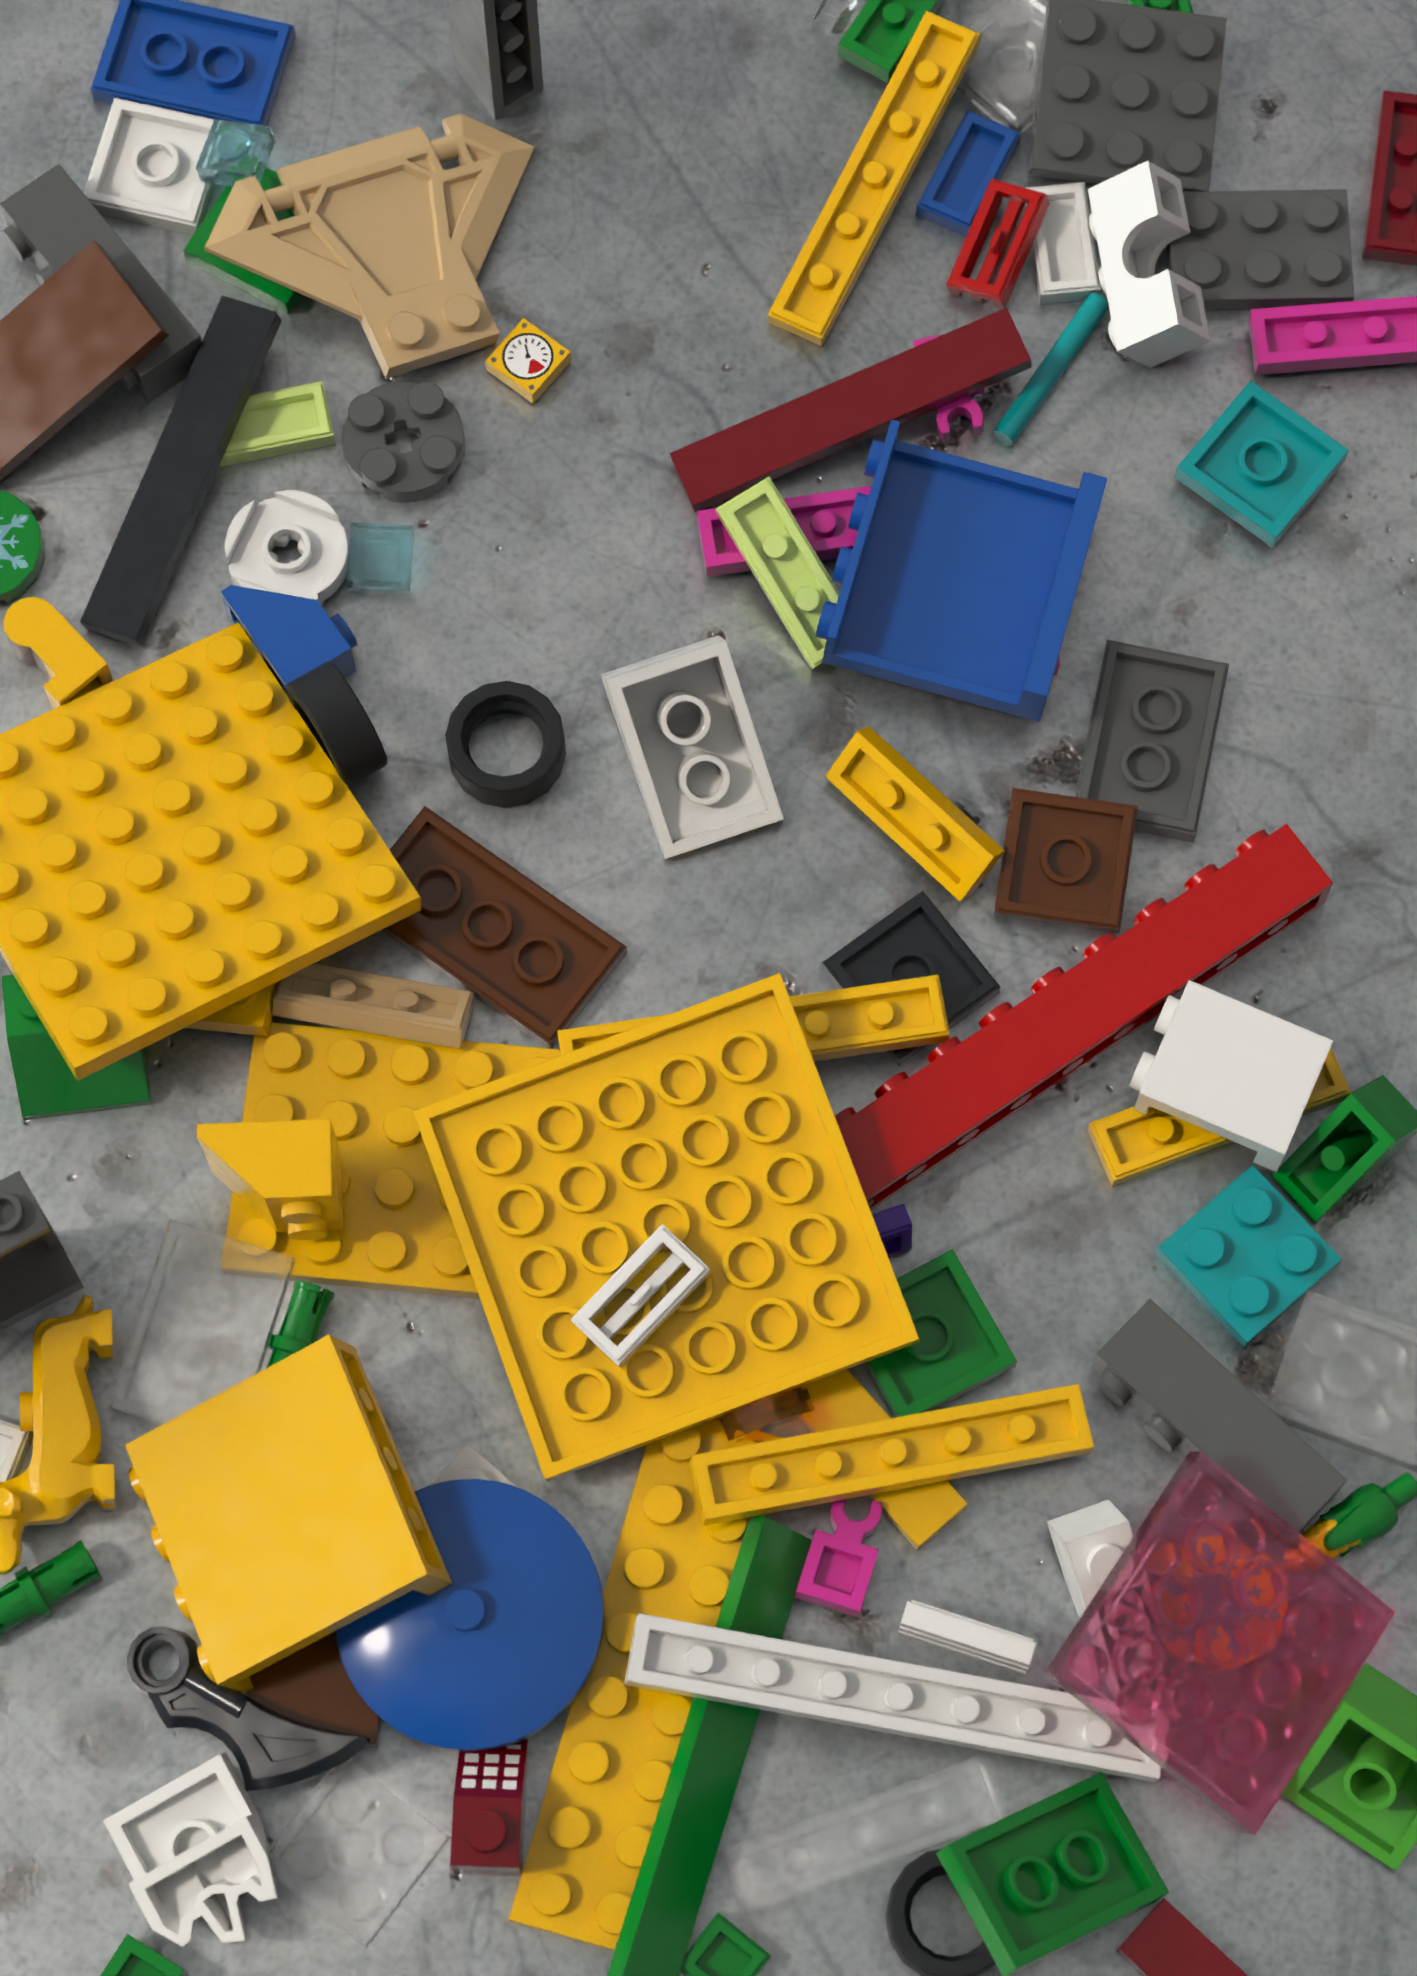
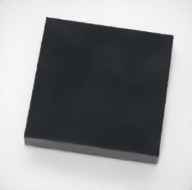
[822,891,1001,1066]

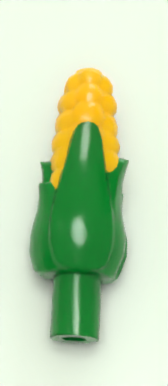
[1281,1472,1417,1574]

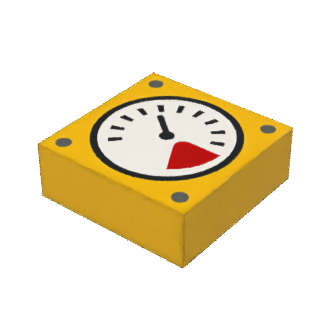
[485,318,571,404]

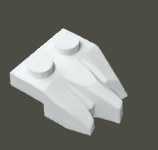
[103,1752,278,1947]

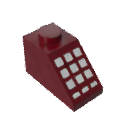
[450,1739,528,1877]

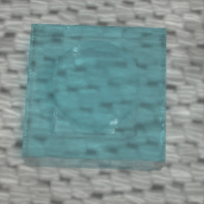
[196,119,276,186]

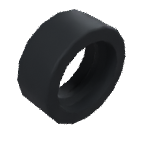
[286,662,387,787]
[445,681,566,808]
[885,1849,996,1976]

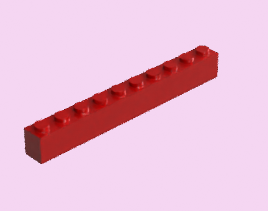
[835,824,1333,1211]

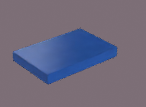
[90,0,296,138]

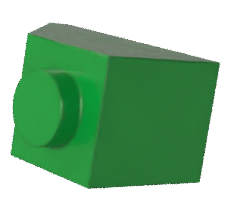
[1271,1075,1417,1223]

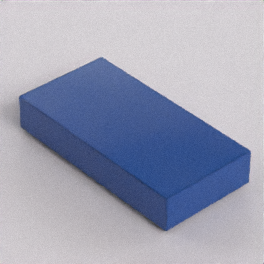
[916,110,1021,237]

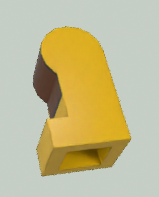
[3,597,113,709]

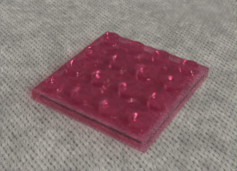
[1044,1452,1396,1835]

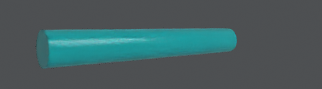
[992,293,1109,446]

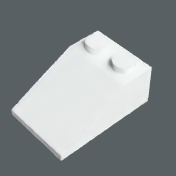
[601,635,784,859]

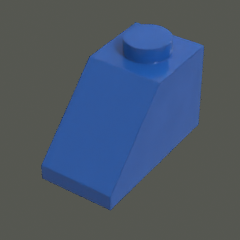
[221,585,358,695]

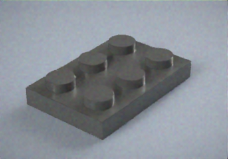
[1167,189,1354,311]

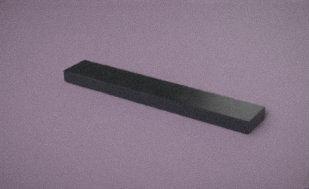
[80,295,282,647]

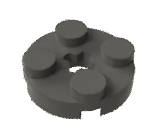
[342,381,465,503]

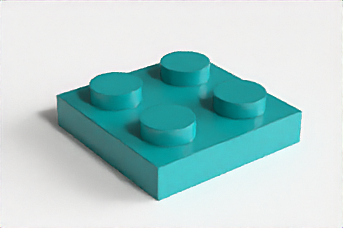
[1175,380,1349,548]
[1155,1165,1342,1348]

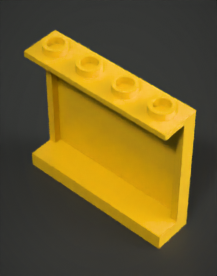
[125,1335,452,1692]

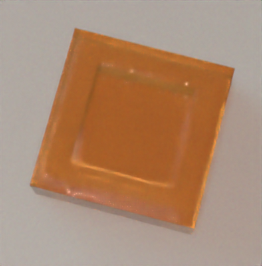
[720,1387,815,1441]

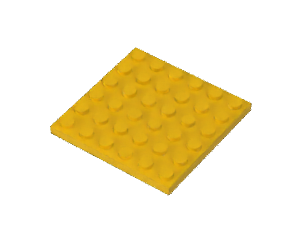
[0,622,421,1081]
[413,973,920,1482]

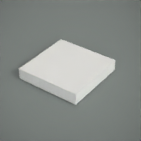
[84,98,231,235]

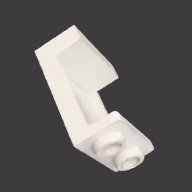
[1129,980,1333,1172]

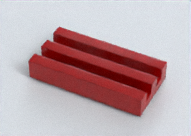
[946,179,1050,309]

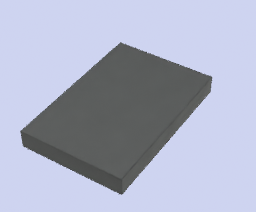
[1075,640,1229,843]

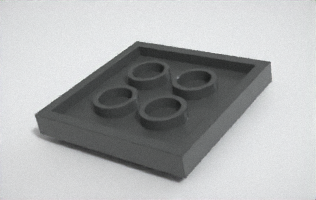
[1028,0,1227,192]

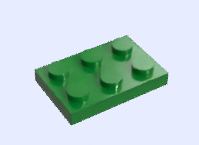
[936,1772,1169,1976]

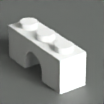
[1088,161,1211,368]

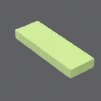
[715,477,840,670]

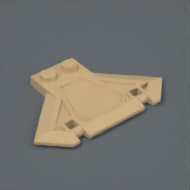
[204,114,535,379]

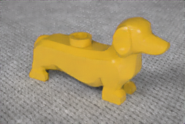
[0,1295,115,1575]

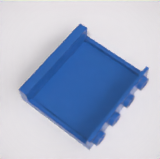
[815,419,1107,722]

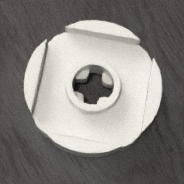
[224,490,350,606]

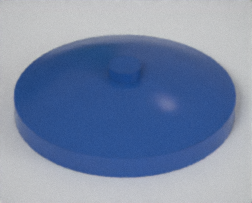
[335,1479,605,1752]

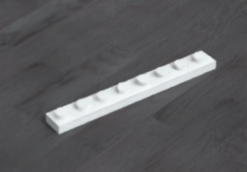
[624,1613,1169,1782]

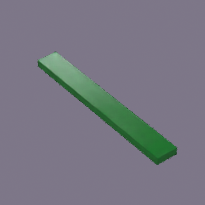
[607,1516,812,1976]

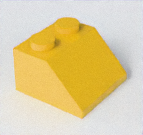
[197,1118,343,1240]

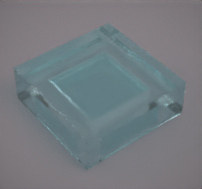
[347,523,414,591]

